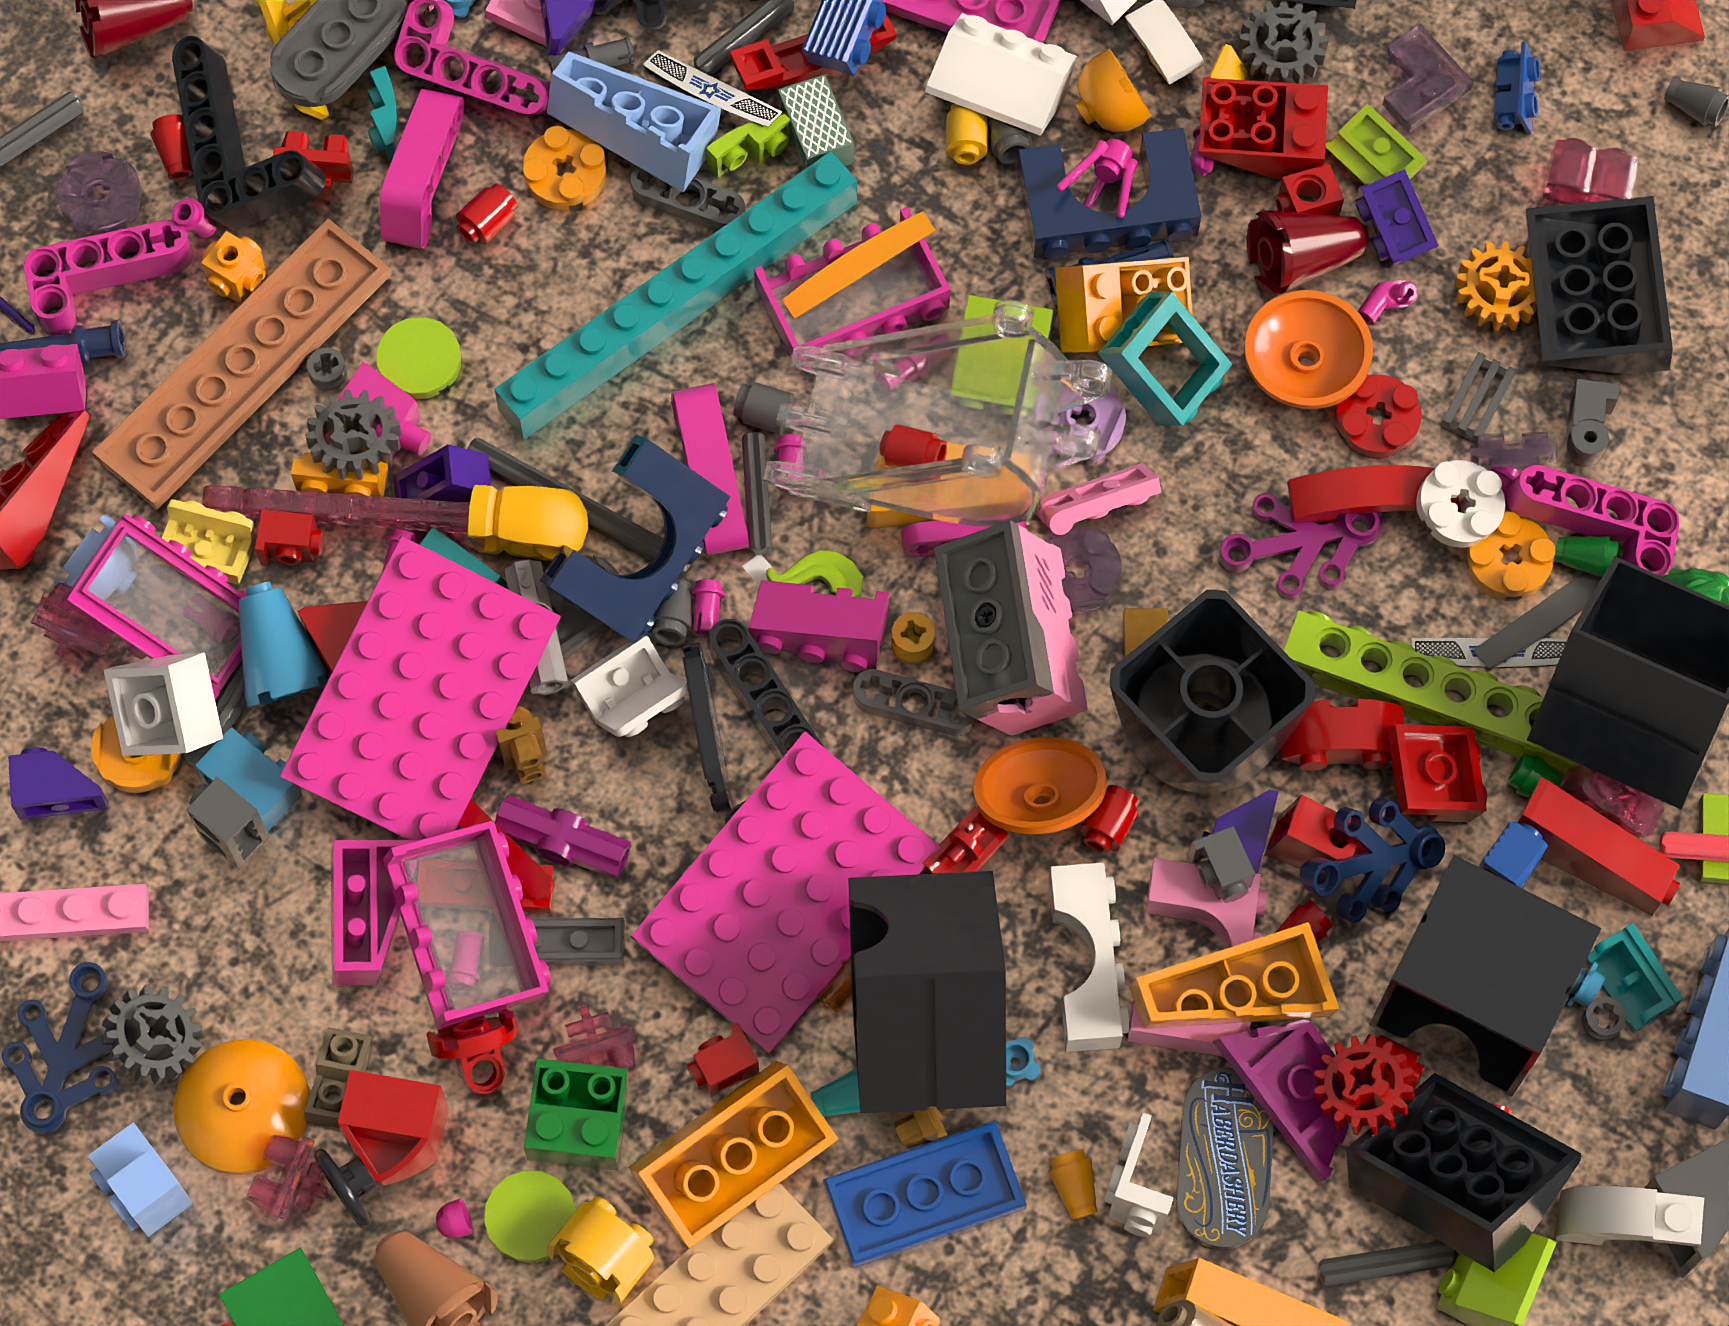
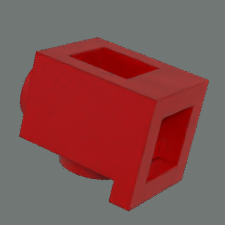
[255,509,324,566]
[686,1022,759,1097]

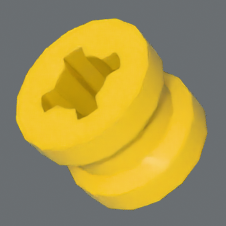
[891,612,935,665]

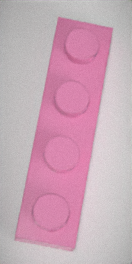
[0,884,149,941]

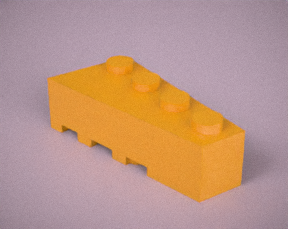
[1129,922,1340,1029]

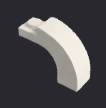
[1556,1186,1704,1247]

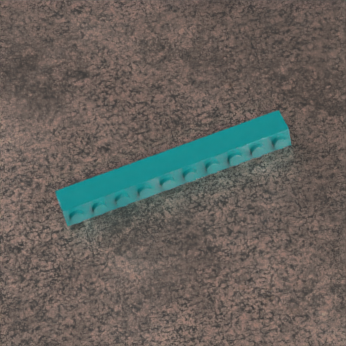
[494,151,857,440]

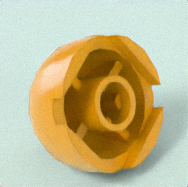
[1075,48,1153,133]

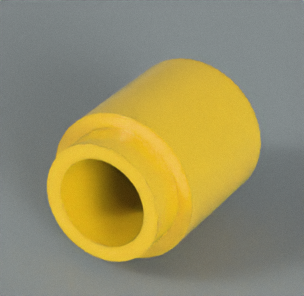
[946,103,988,165]

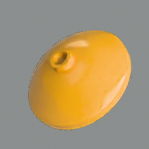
[173,1039,310,1175]

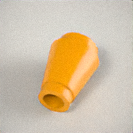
[1047,1148,1098,1220]

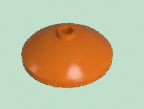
[1244,290,1373,409]
[973,737,1107,835]

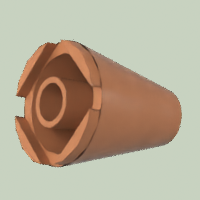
[374,1231,498,1326]

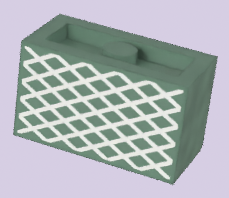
[778,74,854,170]

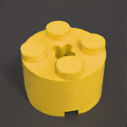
[546,1196,654,1306]

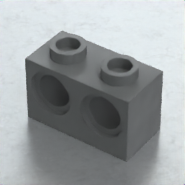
[186,777,269,870]

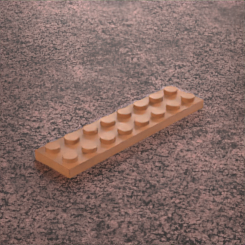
[92,218,392,510]

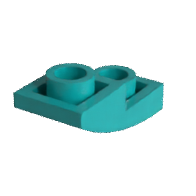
[367,66,401,164]

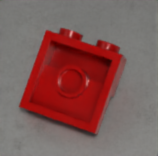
[1387,724,1487,822]

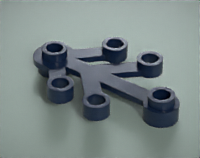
[1300,798,1445,923]
[2,962,128,1134]

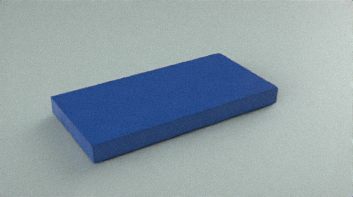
[823,1120,1027,1268]

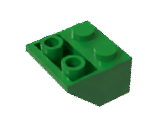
[524,1058,628,1171]

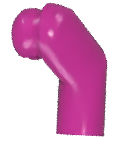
[1357,280,1418,325]

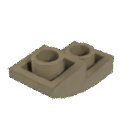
[304,1027,372,1128]

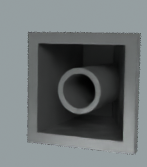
[1644,1138,1729,1278]

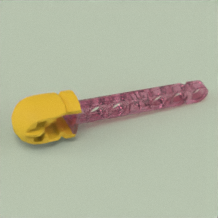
[202,485,588,561]

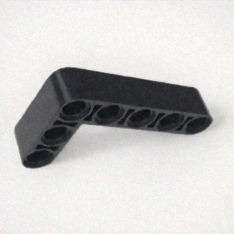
[172,35,325,231]
[710,619,824,825]

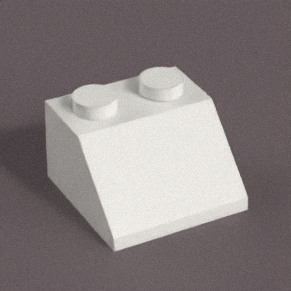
[104,652,223,756]

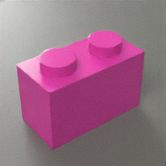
[0,344,87,419]

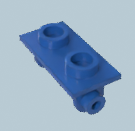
[1494,42,1541,135]

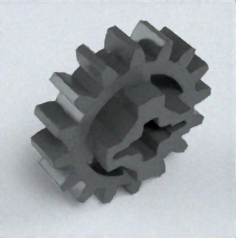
[1238,0,1329,84]
[305,390,402,480]
[101,984,203,1085]

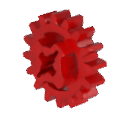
[1314,1035,1415,1135]

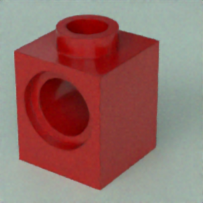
[1275,163,1344,215]

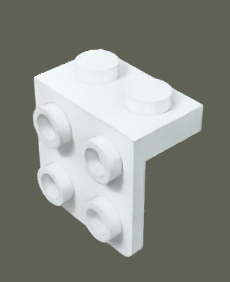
[570,634,689,737]
[1104,1112,1173,1238]

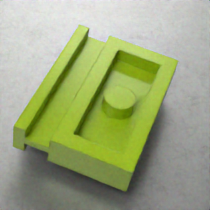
[1325,103,1427,185]

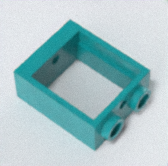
[1098,292,1232,426]

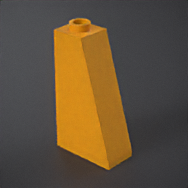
[1152,1258,1349,1326]

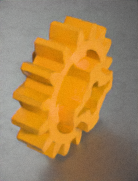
[1454,241,1537,331]

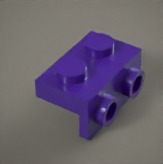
[1354,169,1439,267]

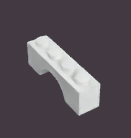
[1048,863,1129,1052]

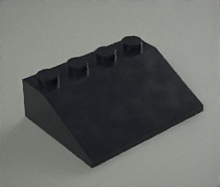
[1525,196,1673,374]
[1346,1073,1581,1272]

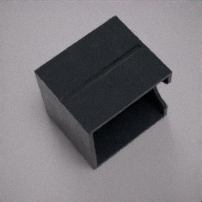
[1527,556,1729,810]
[1369,855,1602,1097]
[848,871,1006,1113]

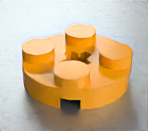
[523,126,607,210]
[1466,511,1556,600]
[91,712,182,793]

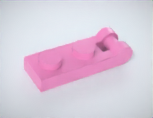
[1035,463,1161,535]

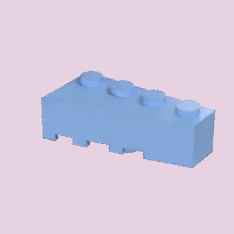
[547,52,721,192]

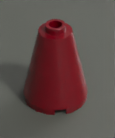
[75,0,193,57]
[1246,210,1369,296]

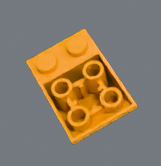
[1055,257,1193,353]

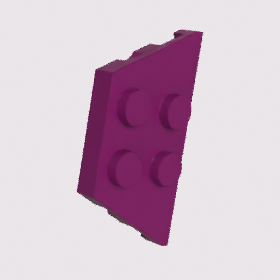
[1212,1019,1360,1182]

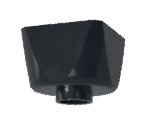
[1110,590,1315,793]

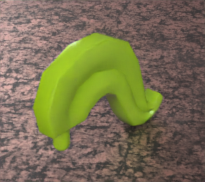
[766,550,863,598]

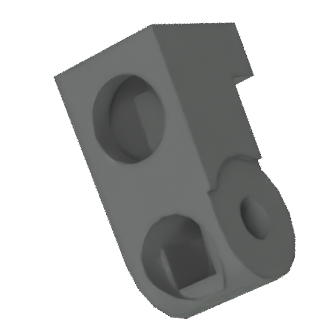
[1566,379,1620,467]

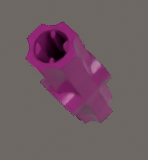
[495,795,632,880]

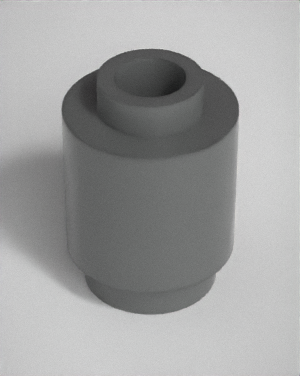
[733,382,800,435]

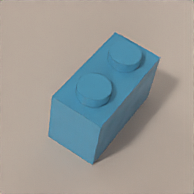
[195,727,302,832]

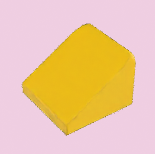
[1208,44,1248,80]

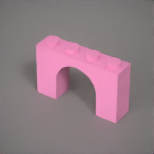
[1127,858,1267,1057]

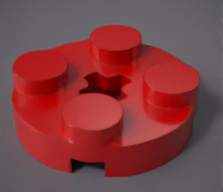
[1334,374,1422,459]

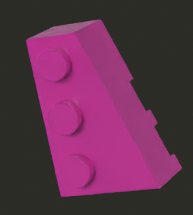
[748,580,889,673]
[331,840,419,986]

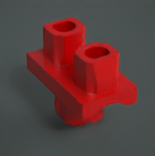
[273,131,354,200]
[923,806,1009,874]

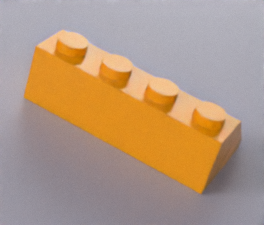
[628,1061,839,1248]

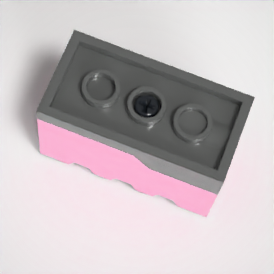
[934,520,1088,736]

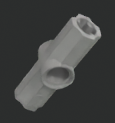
[504,559,569,695]

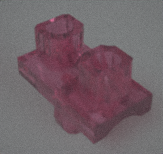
[31,582,117,658]
[552,1004,637,1068]
[246,1135,329,1222]

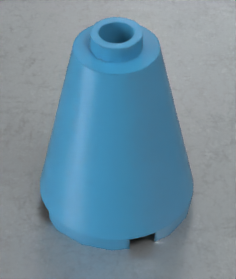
[238,581,330,708]

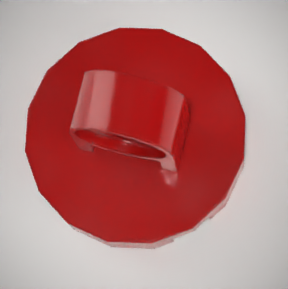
[426,1009,519,1094]

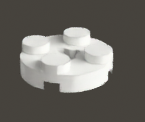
[1416,460,1505,548]

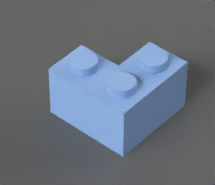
[88,1122,194,1237]

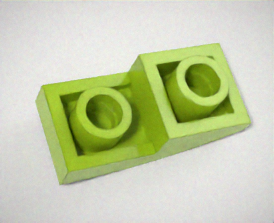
[706,114,791,178]

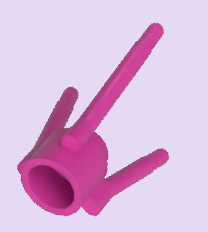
[1056,139,1138,218]

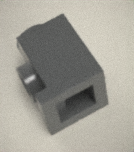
[1188,826,1255,903]

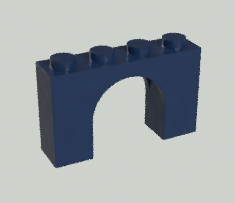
[1017,128,1202,259]
[539,435,731,643]

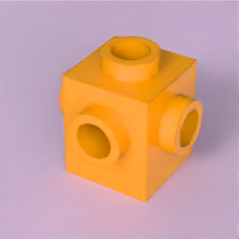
[201,231,267,305]

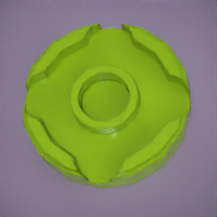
[376,317,462,400]
[484,1170,576,1264]

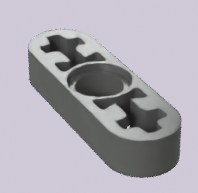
[630,166,746,231]
[853,669,976,736]

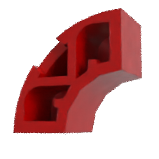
[1281,699,1404,771]

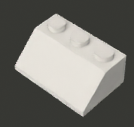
[925,13,1077,136]

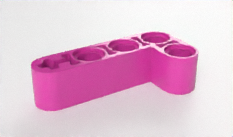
[394,0,550,115]
[380,89,464,249]
[24,220,193,336]
[671,383,749,556]
[1506,465,1679,576]

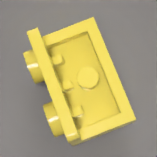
[155,499,256,585]

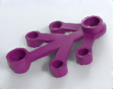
[1219,493,1382,600]

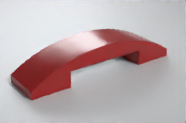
[729,14,897,89]
[1287,465,1462,522]

